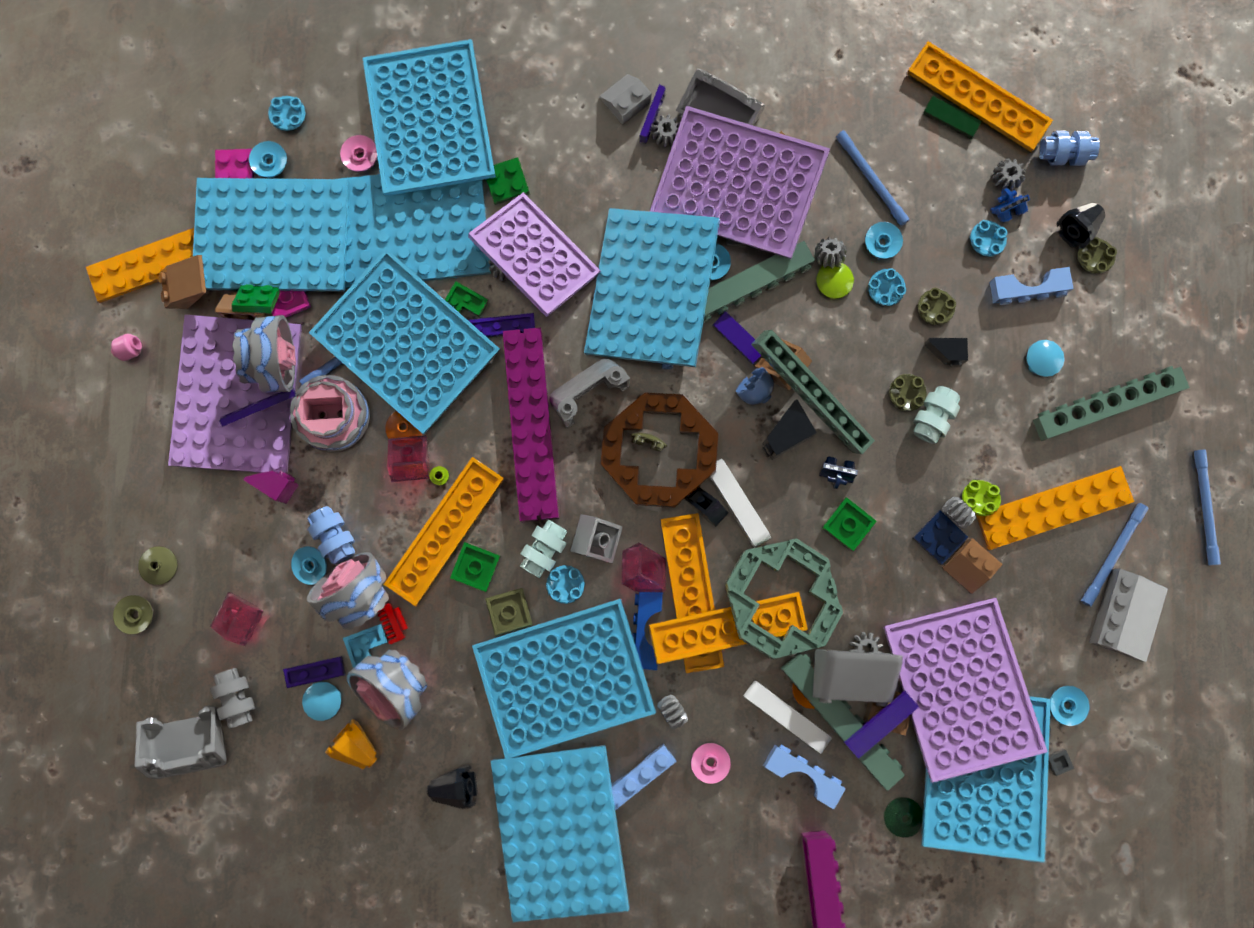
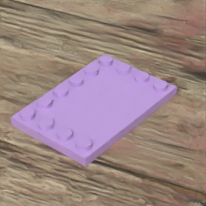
[468,193,601,317]

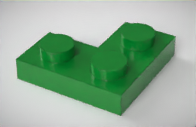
[445,281,489,317]

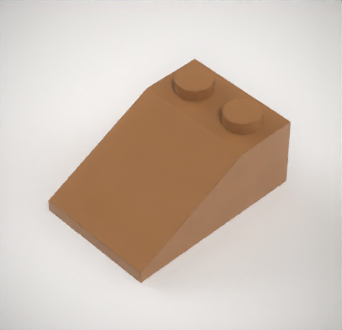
[159,255,206,309]

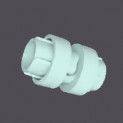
[913,386,960,444]
[520,520,567,578]

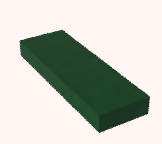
[923,96,982,139]

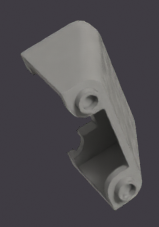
[676,69,766,126]
[549,358,630,428]
[813,649,903,706]
[135,706,226,779]

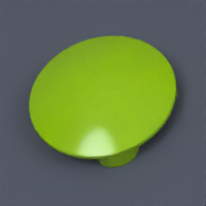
[816,263,854,300]
[962,480,1001,516]

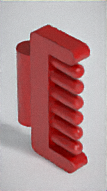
[377,603,408,644]

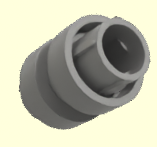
[210,668,255,729]

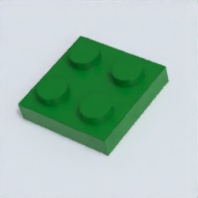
[486,157,530,205]
[231,284,280,313]
[822,497,877,552]
[450,542,501,592]

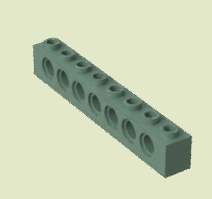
[751,330,875,454]
[1033,366,1190,441]

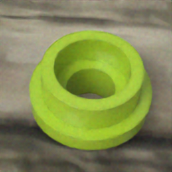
[430,466,449,485]

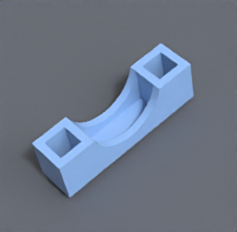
[989,267,1074,305]
[611,743,676,810]
[763,744,846,809]

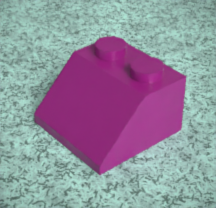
[243,470,299,504]

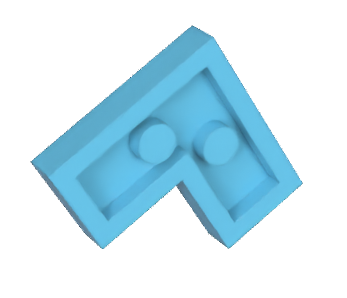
[343,624,387,668]

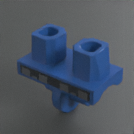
[991,188,1030,222]

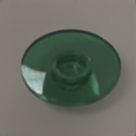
[884,797,923,838]

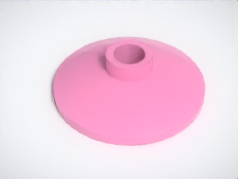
[340,135,377,172]
[691,743,731,784]

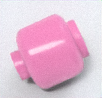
[111,334,142,361]

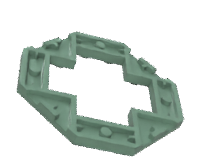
[725,538,843,659]

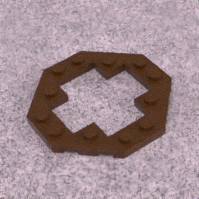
[601,392,719,508]

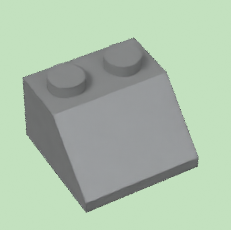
[599,74,651,125]
[571,514,623,564]

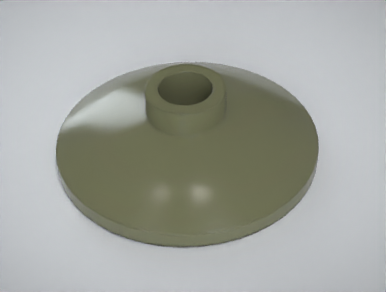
[138,546,178,585]
[113,595,153,634]

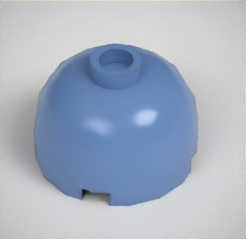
[736,367,774,405]

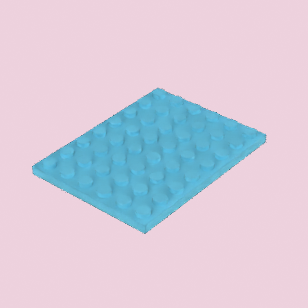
[363,39,496,196]
[340,174,492,289]
[193,178,349,291]
[584,208,720,367]
[309,249,500,434]
[472,599,656,759]
[921,696,1051,863]
[491,745,629,922]

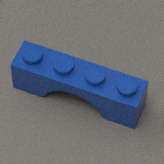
[632,590,663,670]

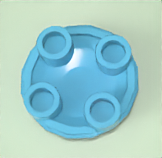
[268,96,306,131]
[970,220,1007,257]
[868,268,906,306]
[1027,340,1065,377]
[546,565,585,604]
[302,682,341,721]

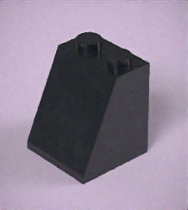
[762,399,817,460]

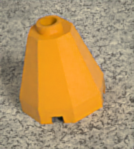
[326,719,377,769]

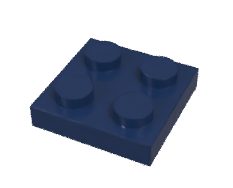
[913,510,968,565]

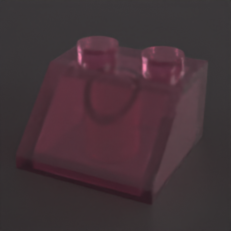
[387,435,430,482]
[622,542,666,592]
[210,592,264,646]

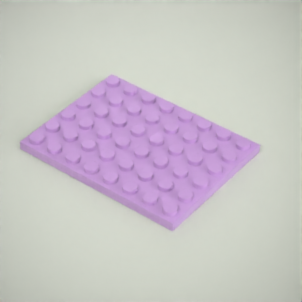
[650,106,830,259]
[168,315,302,473]
[883,598,1048,783]

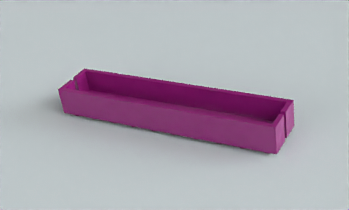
[503,327,560,523]
[801,830,846,928]

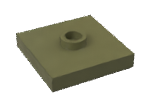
[485,588,533,636]

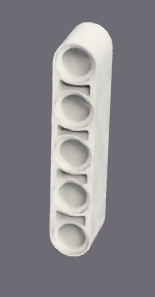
[710,458,771,548]
[743,680,832,754]

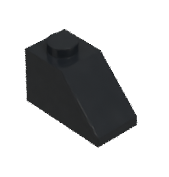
[925,338,968,367]
[684,487,728,527]

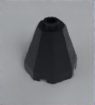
[1056,203,1106,249]
[427,765,478,809]

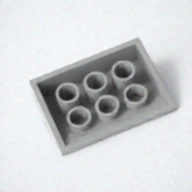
[1089,569,1168,662]

